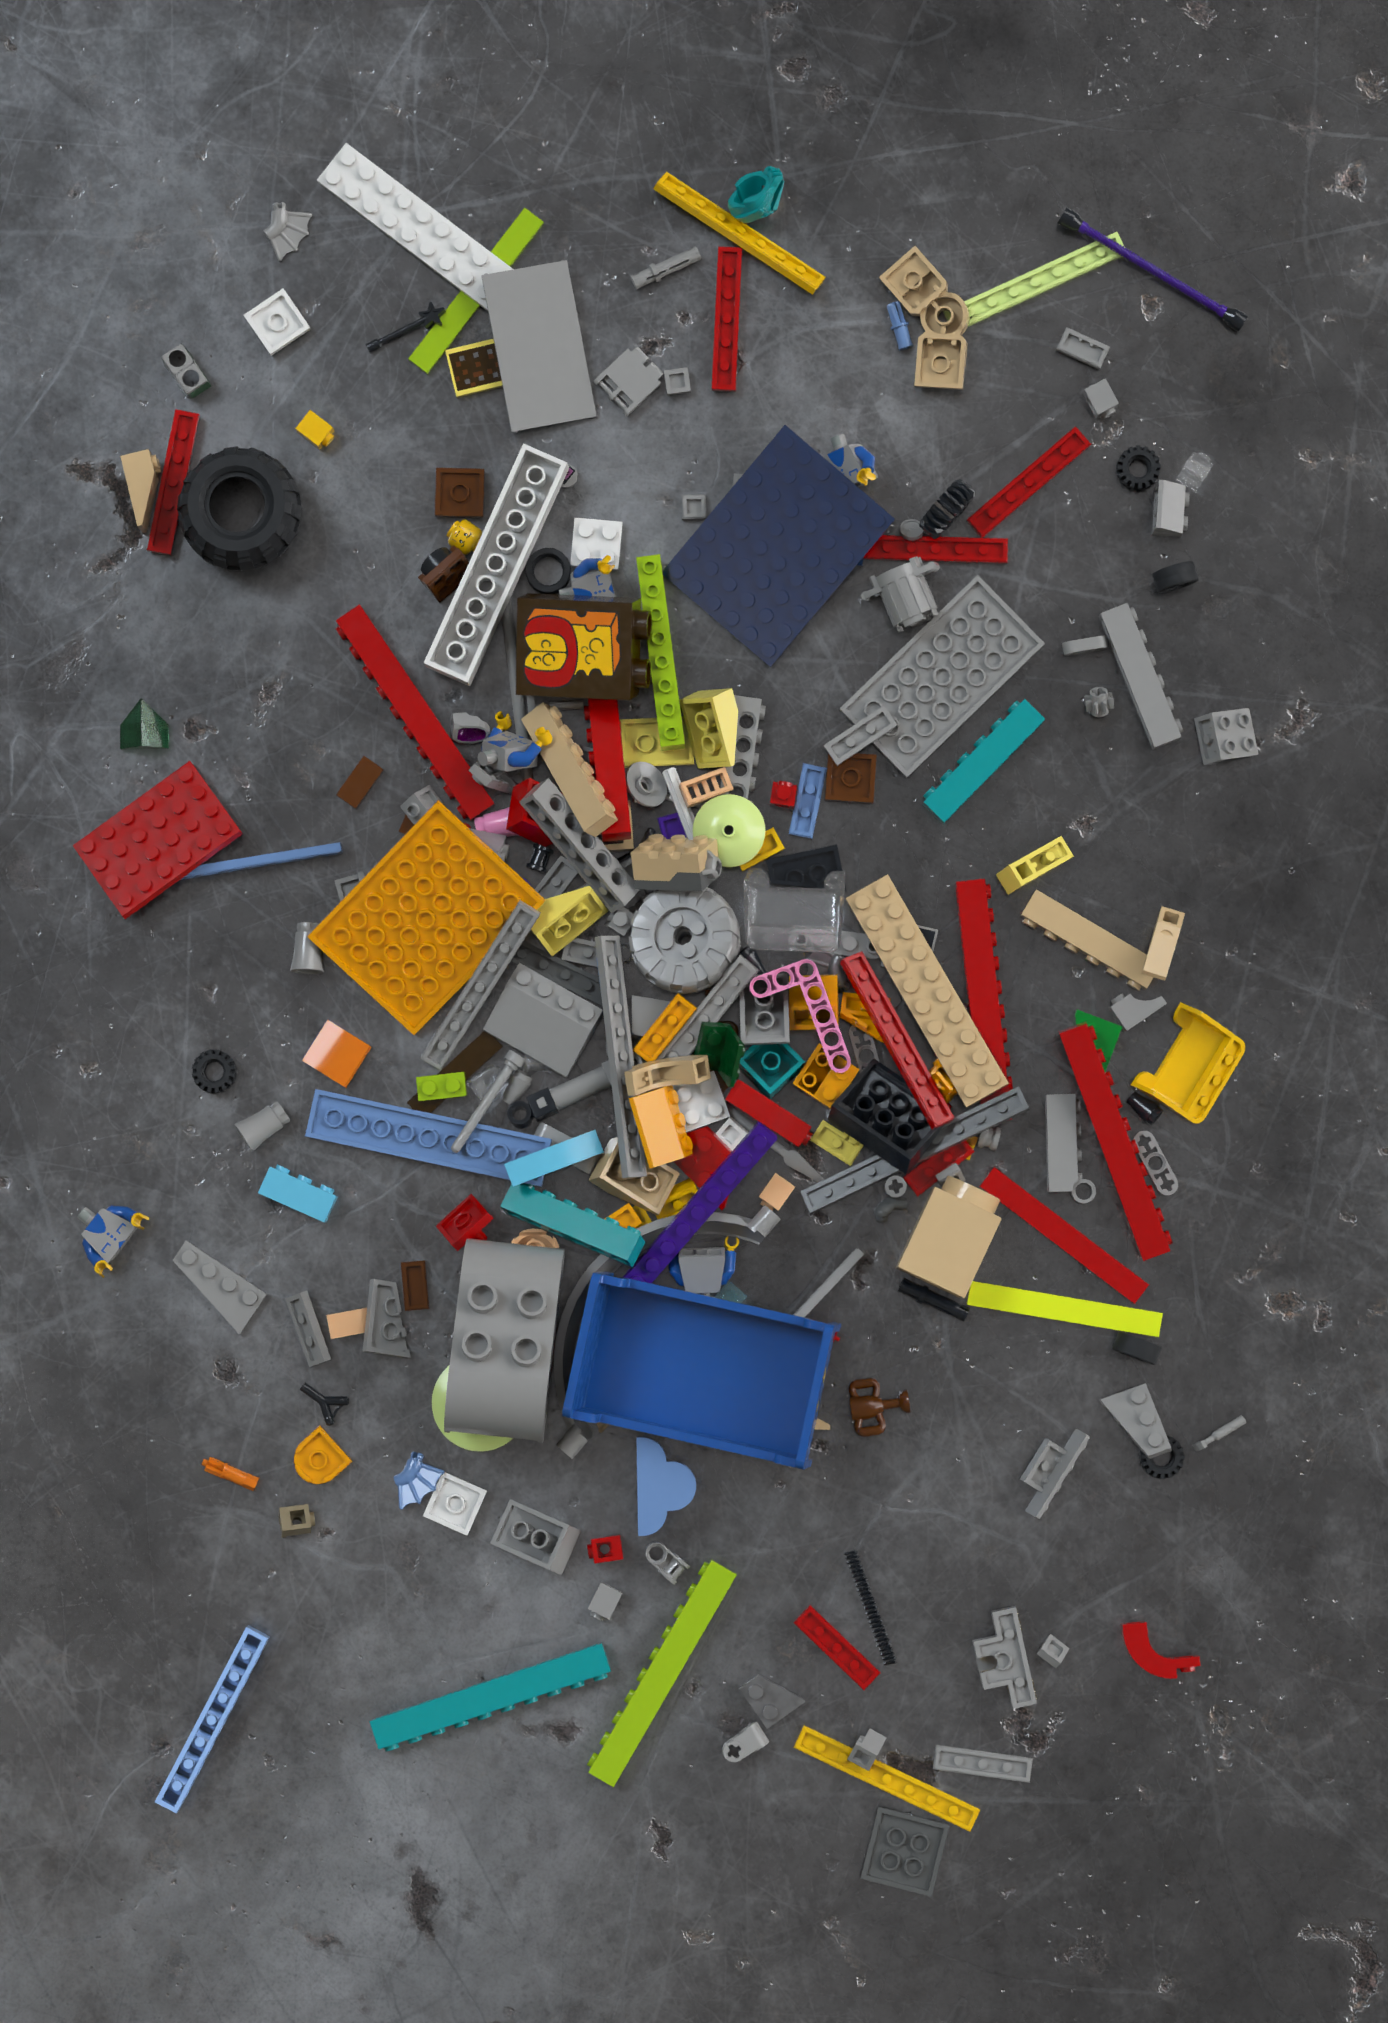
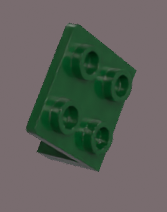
[694,1022,745,1088]

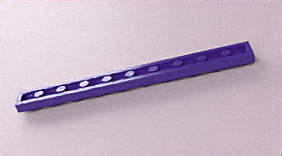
[623,1121,777,1283]

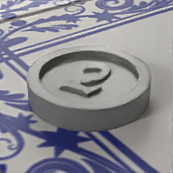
[900,519,924,541]

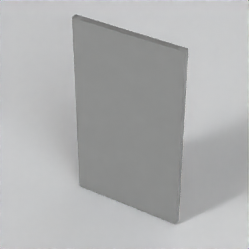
[481,260,597,432]

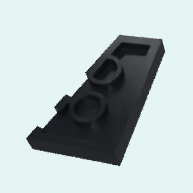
[766,844,847,892]

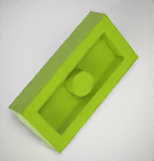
[416,1072,467,1101]

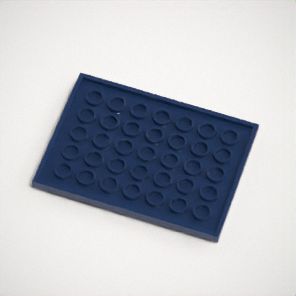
[662,425,895,667]

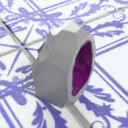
[450,712,490,744]

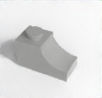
[1109,993,1167,1032]

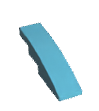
[504,1130,604,1187]

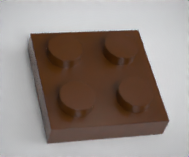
[435,468,485,518]
[825,753,877,804]

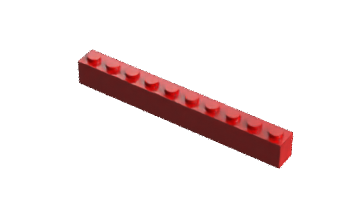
[335,604,495,822]
[955,879,1013,1121]
[1059,1022,1173,1261]

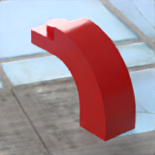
[1120,1621,1201,1679]

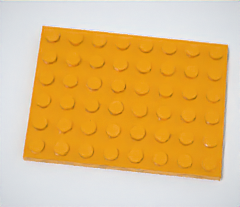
[307,800,545,1035]

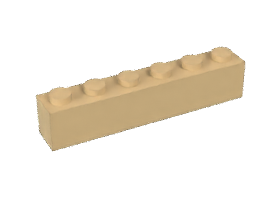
[521,702,618,837]
[1020,889,1153,991]

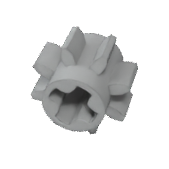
[1084,687,1114,717]

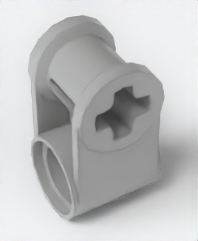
[645,1541,690,1585]
[722,1721,770,1762]

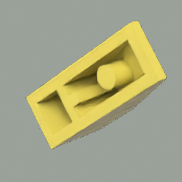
[996,836,1074,895]

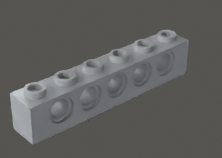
[720,695,766,835]
[519,778,640,913]

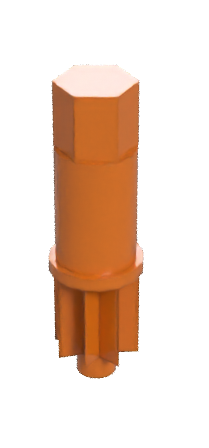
[201,1457,259,1491]

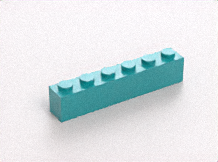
[922,699,1045,824]
[500,1183,645,1268]

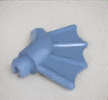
[394,1451,445,1510]

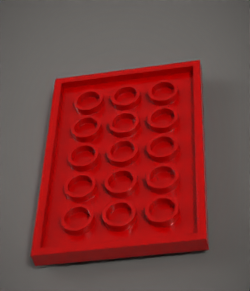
[73,761,243,919]

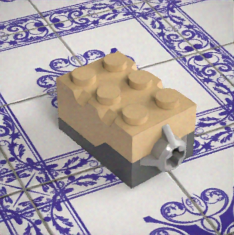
[631,834,722,891]

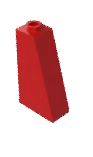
[725,1079,813,1148]

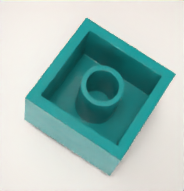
[739,1044,805,1100]

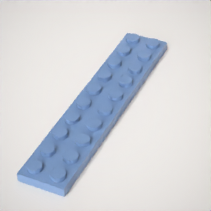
[305,1089,552,1187]

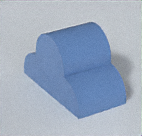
[637,1436,696,1536]

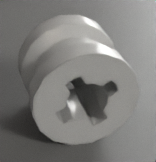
[977,1127,1001,1151]

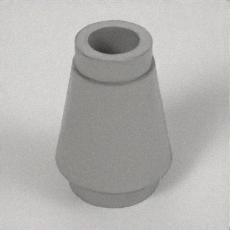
[501,1069,533,1105]

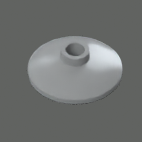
[625,762,667,807]

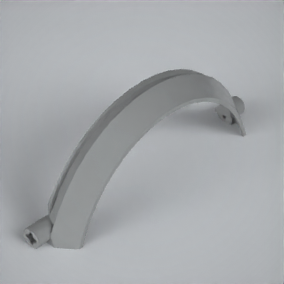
[554,1205,781,1459]

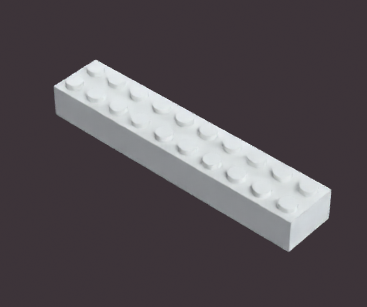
[424,443,569,686]

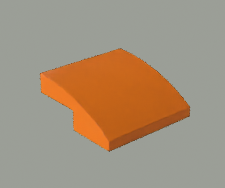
[302,1020,371,1088]

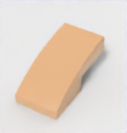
[326,1308,367,1339]

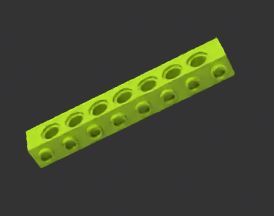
[636,554,685,751]

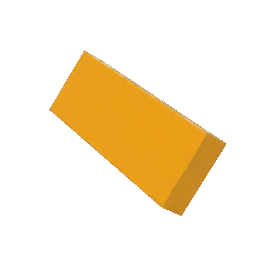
[633,993,697,1062]

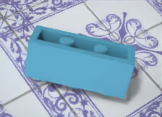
[258,1164,338,1223]

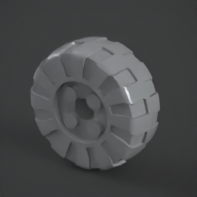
[629,887,741,994]

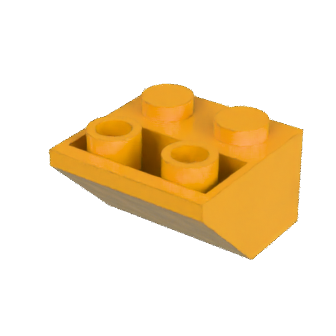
[789,974,839,1030]
[792,1043,860,1109]

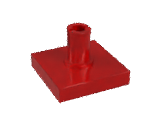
[436,1194,494,1251]

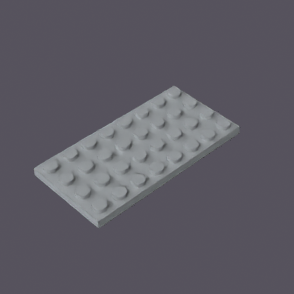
[839,575,1045,778]

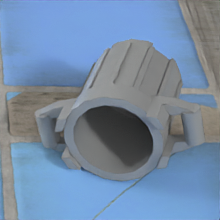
[861,556,940,632]

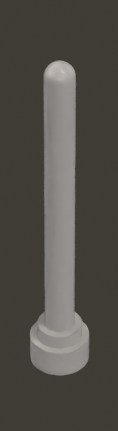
[451,1050,526,1153]

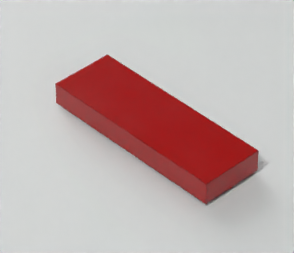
[903,1140,975,1197]

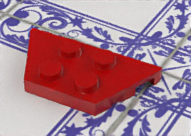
[673,1126,732,1210]

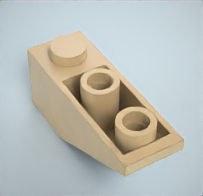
[1142,906,1185,981]

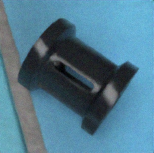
[526,844,554,874]

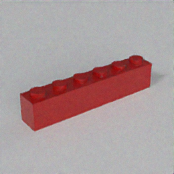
[584,698,631,842]

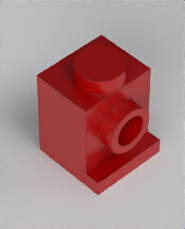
[770,781,797,809]
[587,1534,624,1564]

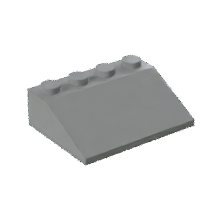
[483,963,603,1078]

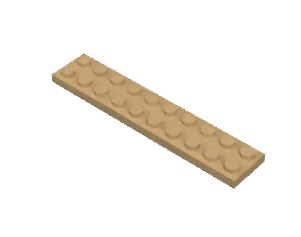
[846,874,1009,1108]

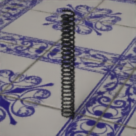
[844,1551,897,1666]

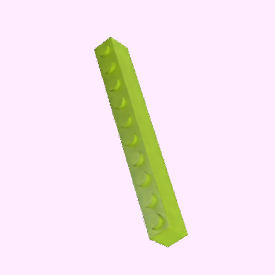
[587,1559,737,1787]

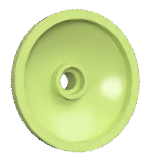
[693,794,765,867]

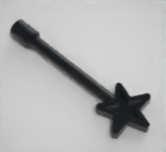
[366,302,446,352]

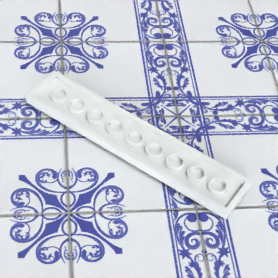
[317,143,514,311]

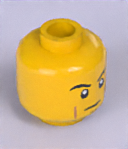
[446,519,482,555]

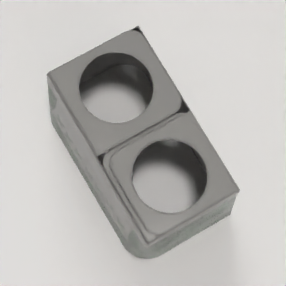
[161,343,211,399]

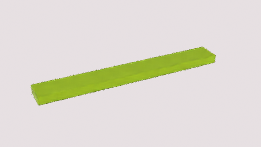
[408,208,544,375]

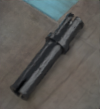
[898,1277,970,1322]

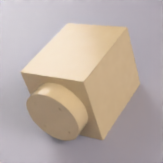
[895,1175,1002,1299]

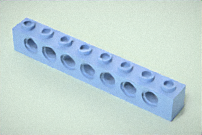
[155,1625,270,1813]

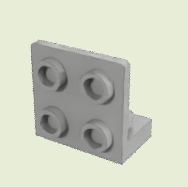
[1194,708,1258,765]

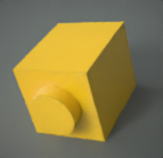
[295,410,334,450]

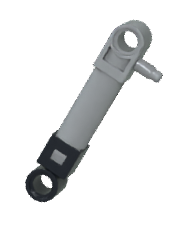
[507,1052,643,1129]

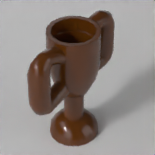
[848,1378,911,1437]

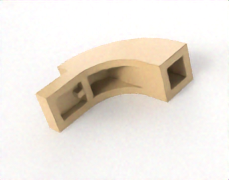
[624,1055,711,1096]

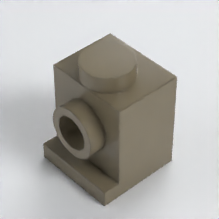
[278,1504,315,1538]

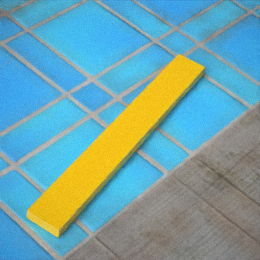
[653,172,826,295]
[793,1725,980,1832]

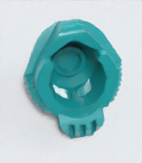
[728,166,785,223]

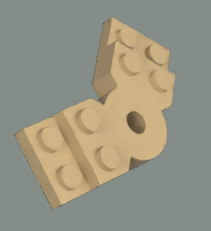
[879,246,969,390]

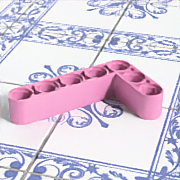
[749,959,851,1073]

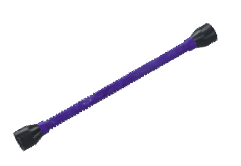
[1057,207,1248,332]

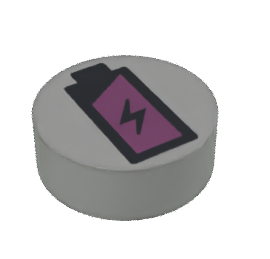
[561,464,578,489]

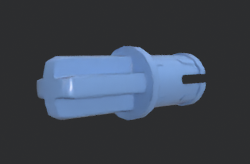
[887,301,913,351]

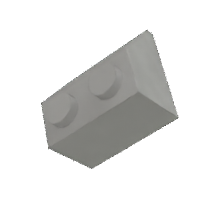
[1152,480,1190,537]

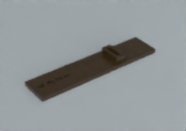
[407,1031,503,1113]

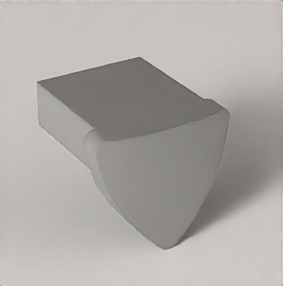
[334,871,365,901]

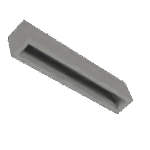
[1099,603,1183,750]

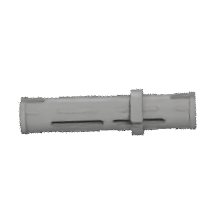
[630,246,702,290]

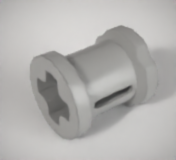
[884,1176,907,1198]

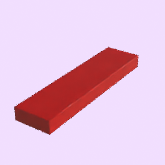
[793,1605,881,1690]

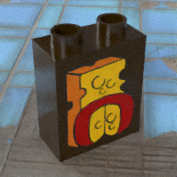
[516,593,652,700]

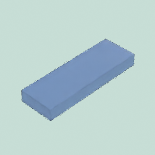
[788,763,827,839]

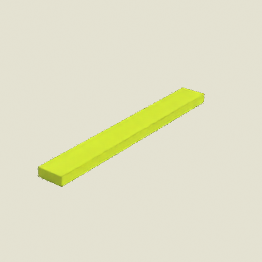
[967,1281,1163,1337]

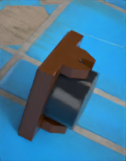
[418,545,469,603]

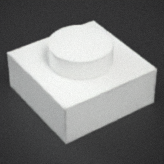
[716,1117,748,1151]

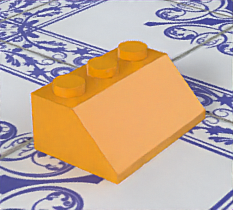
[629,1085,693,1168]

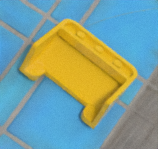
[1131,1002,1245,1124]

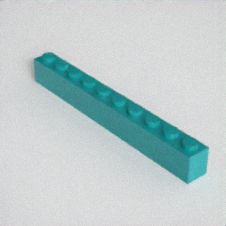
[369,1642,611,1752]

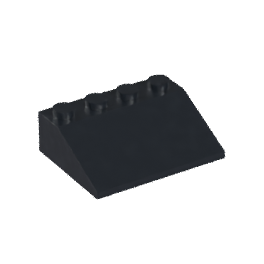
[828,1058,952,1174]

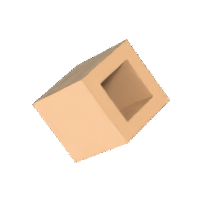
[759,1173,795,1211]

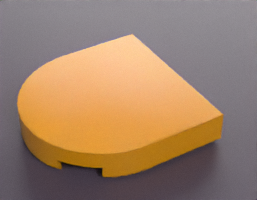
[294,1425,353,1484]

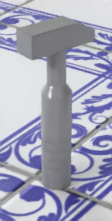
[527,695,584,713]
[1192,1415,1246,1451]

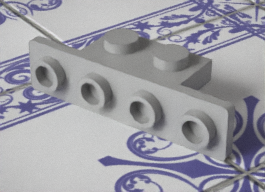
[1020,1429,1090,1519]

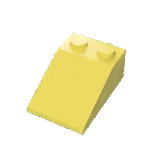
[679,688,738,768]
[531,886,608,957]

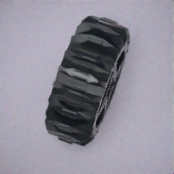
[919,479,975,539]

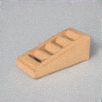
[679,767,733,808]

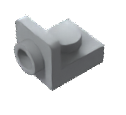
[400,785,444,824]

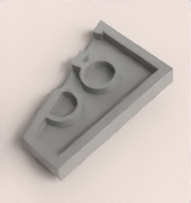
[363,1279,411,1359]

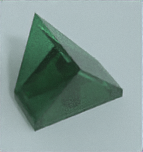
[120,698,169,750]

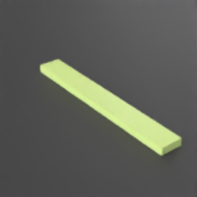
[943,232,1125,327]

